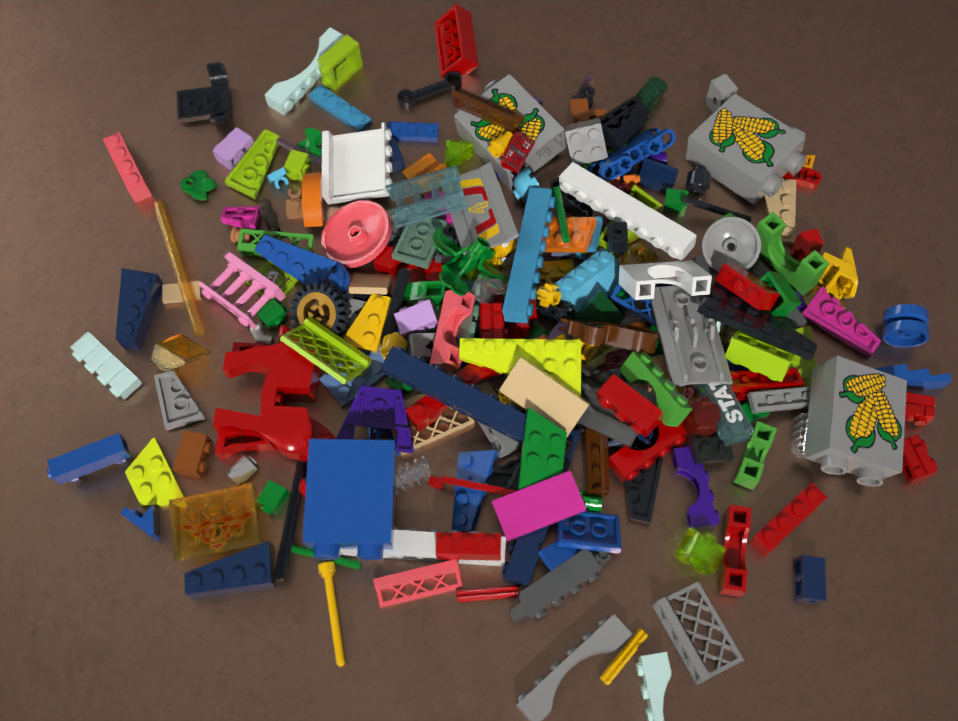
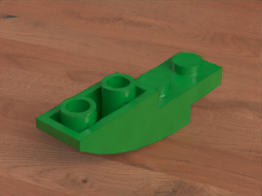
[394,281,451,306]

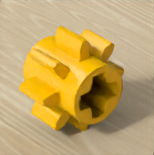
[537,283,561,308]

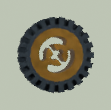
[289,283,351,336]

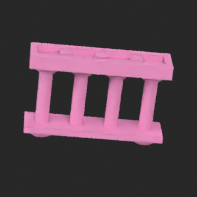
[198,252,286,330]

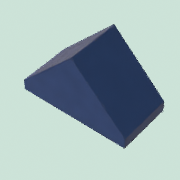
[390,138,405,174]

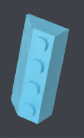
[554,247,620,318]

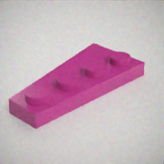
[802,286,881,358]

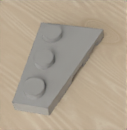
[154,370,205,430]

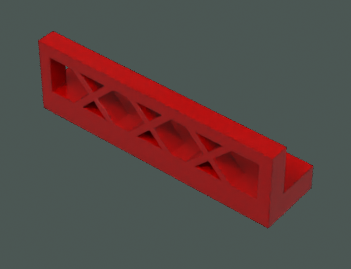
[721,368,804,403]

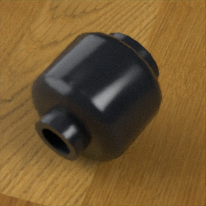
[686,167,711,195]

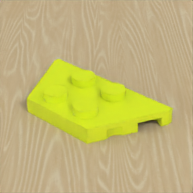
[125,437,188,508]

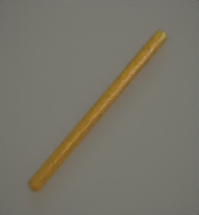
[153,200,205,337]

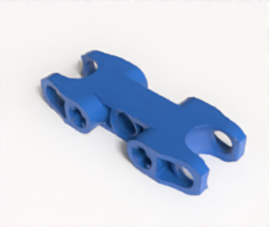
[587,128,676,181]

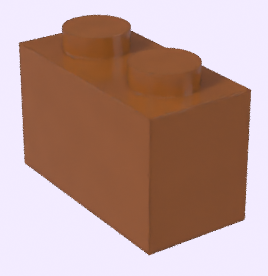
[172,431,213,478]

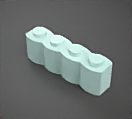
[70,332,142,400]

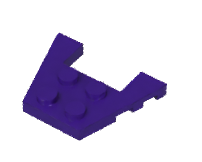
[336,386,414,454]

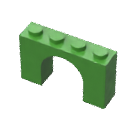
[756,212,829,296]

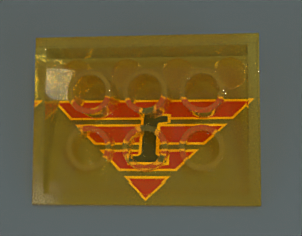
[169,483,260,562]

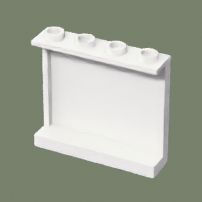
[322,122,393,204]

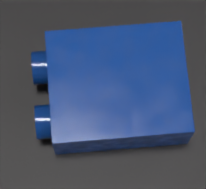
[303,439,397,560]

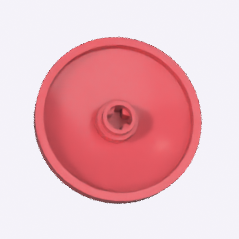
[321,200,392,268]

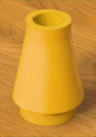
[488,131,514,158]

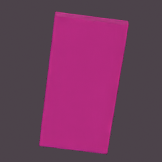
[492,470,587,542]

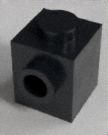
[607,222,628,253]

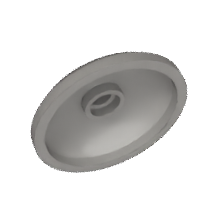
[702,217,761,272]

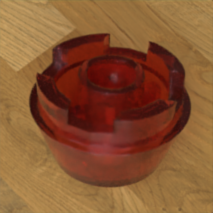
[681,396,721,437]

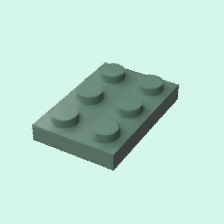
[392,212,447,269]

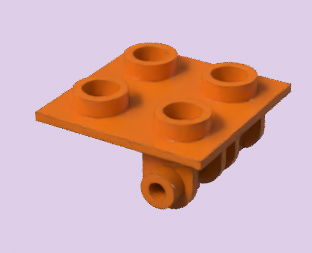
[401,153,451,196]

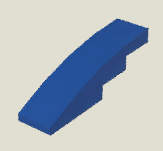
[874,364,952,389]

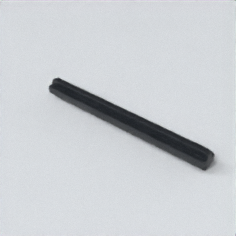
[274,462,307,581]

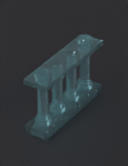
[386,165,468,228]

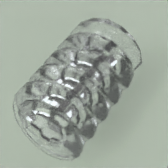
[791,413,808,458]
[395,456,433,495]

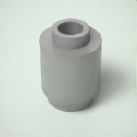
[227,456,258,486]

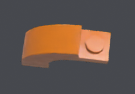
[302,172,325,227]

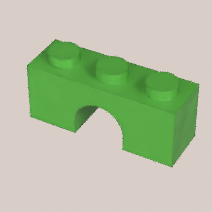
[733,421,777,490]

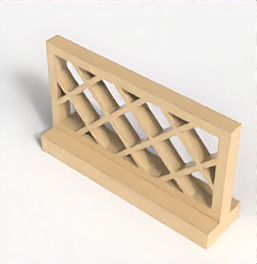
[390,393,475,456]

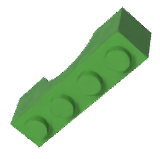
[619,352,693,427]

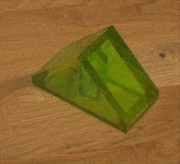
[444,140,475,172]

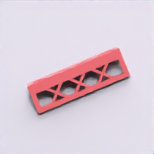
[373,560,463,608]

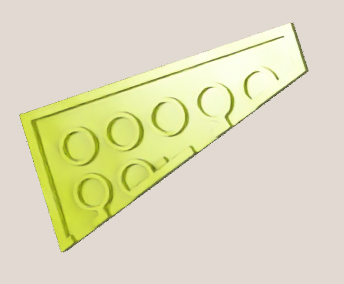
[459,338,581,397]

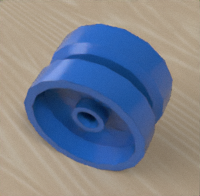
[883,304,929,348]

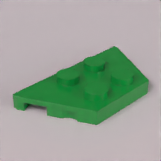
[518,408,567,489]

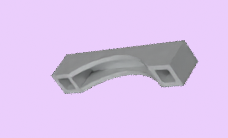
[516,614,632,721]

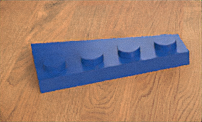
[451,450,499,533]

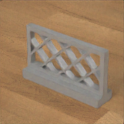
[652,581,744,686]

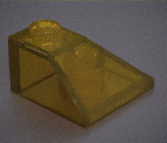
[150,333,210,372]

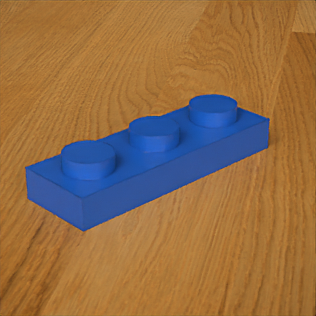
[386,121,439,142]

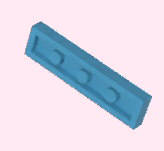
[309,84,372,132]

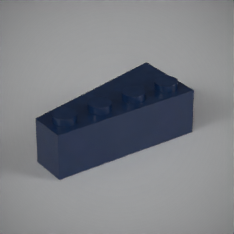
[115,268,164,351]
[184,541,276,599]

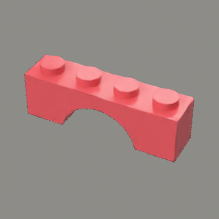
[103,132,152,203]
[429,290,475,371]

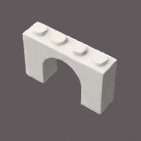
[618,260,712,300]

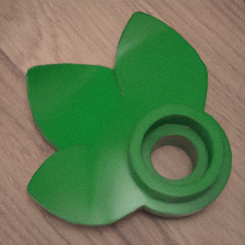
[296,128,322,162]
[180,170,217,200]

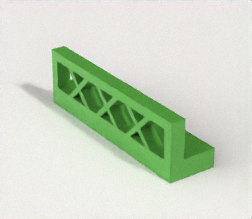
[237,229,314,258]

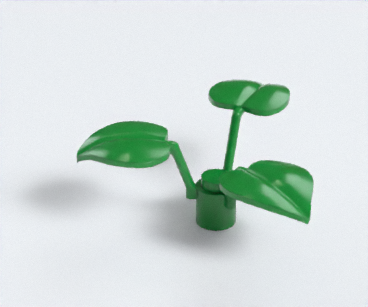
[432,227,510,296]

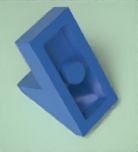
[120,505,160,541]

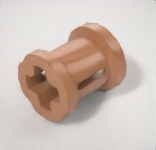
[231,226,254,243]

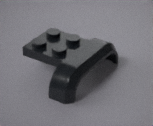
[177,62,231,126]

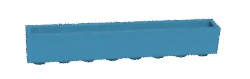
[502,188,556,323]

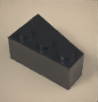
[600,97,648,150]

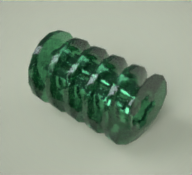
[634,77,668,115]

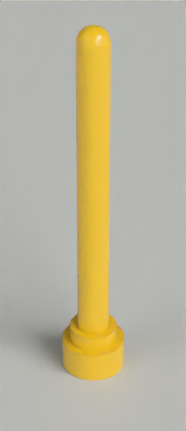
[318,562,345,667]

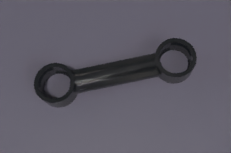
[397,72,462,110]

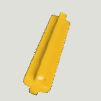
[600,629,648,685]

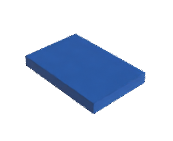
[557,511,622,553]

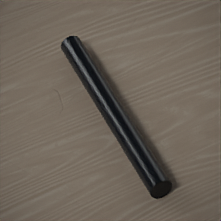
[681,195,752,222]

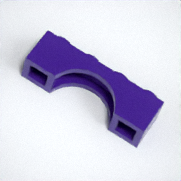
[671,446,720,533]

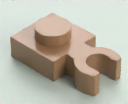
[286,188,303,219]

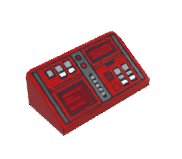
[501,131,535,173]

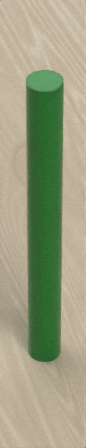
[553,186,570,243]
[291,544,362,570]

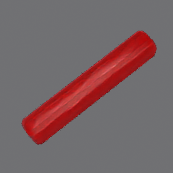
[456,585,519,602]

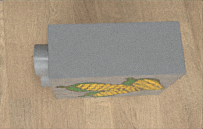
[453,74,566,190]
[685,93,807,205]
[804,356,907,486]

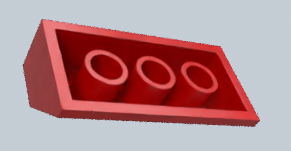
[434,4,479,77]

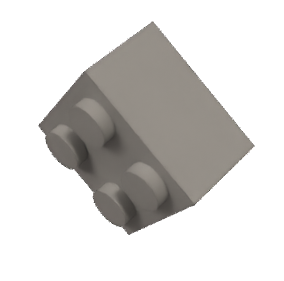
[564,118,608,165]

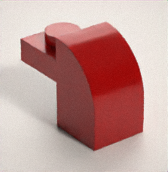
[789,228,824,262]

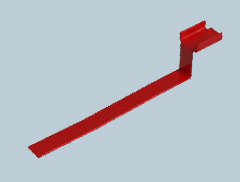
[428,476,516,496]

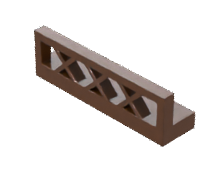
[451,89,525,134]
[586,427,610,497]

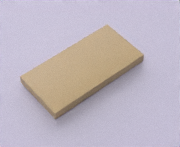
[499,356,590,437]

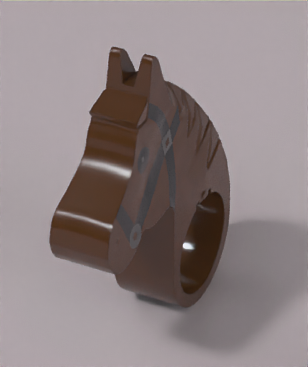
[559,318,659,353]

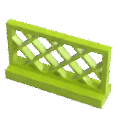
[280,317,372,385]

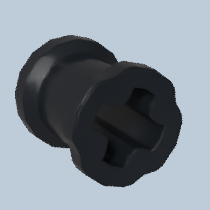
[579,86,595,108]

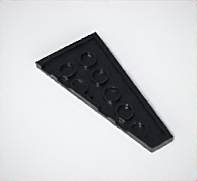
[697,278,818,361]
[620,428,663,525]

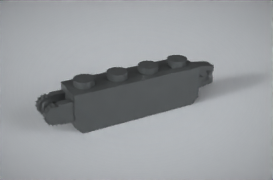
[509,549,612,623]

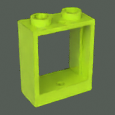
[317,34,363,91]

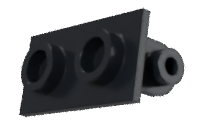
[535,298,576,322]

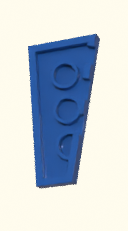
[254,235,338,285]

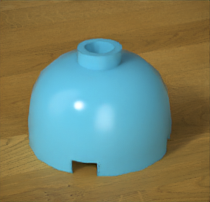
[513,167,541,203]

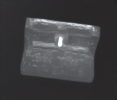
[475,279,507,304]

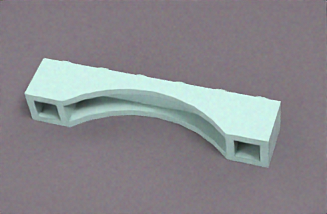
[265,28,344,115]
[636,652,672,721]

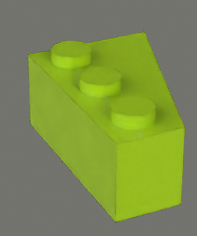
[725,330,795,382]

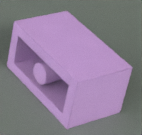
[212,127,254,171]
[394,299,439,339]

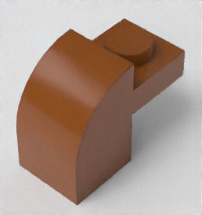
[569,98,607,123]

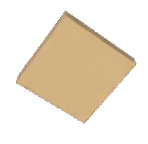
[349,273,392,295]

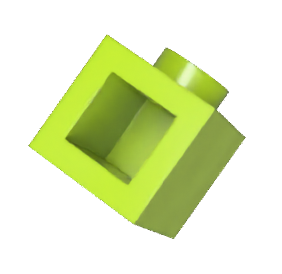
[284,150,311,181]

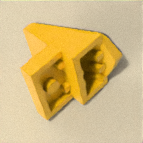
[818,246,860,300]

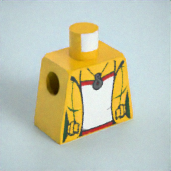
[485,239,517,271]

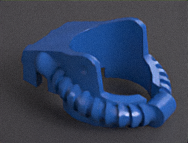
[328,262,350,302]

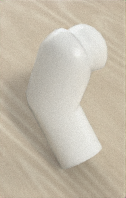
[250,322,274,345]

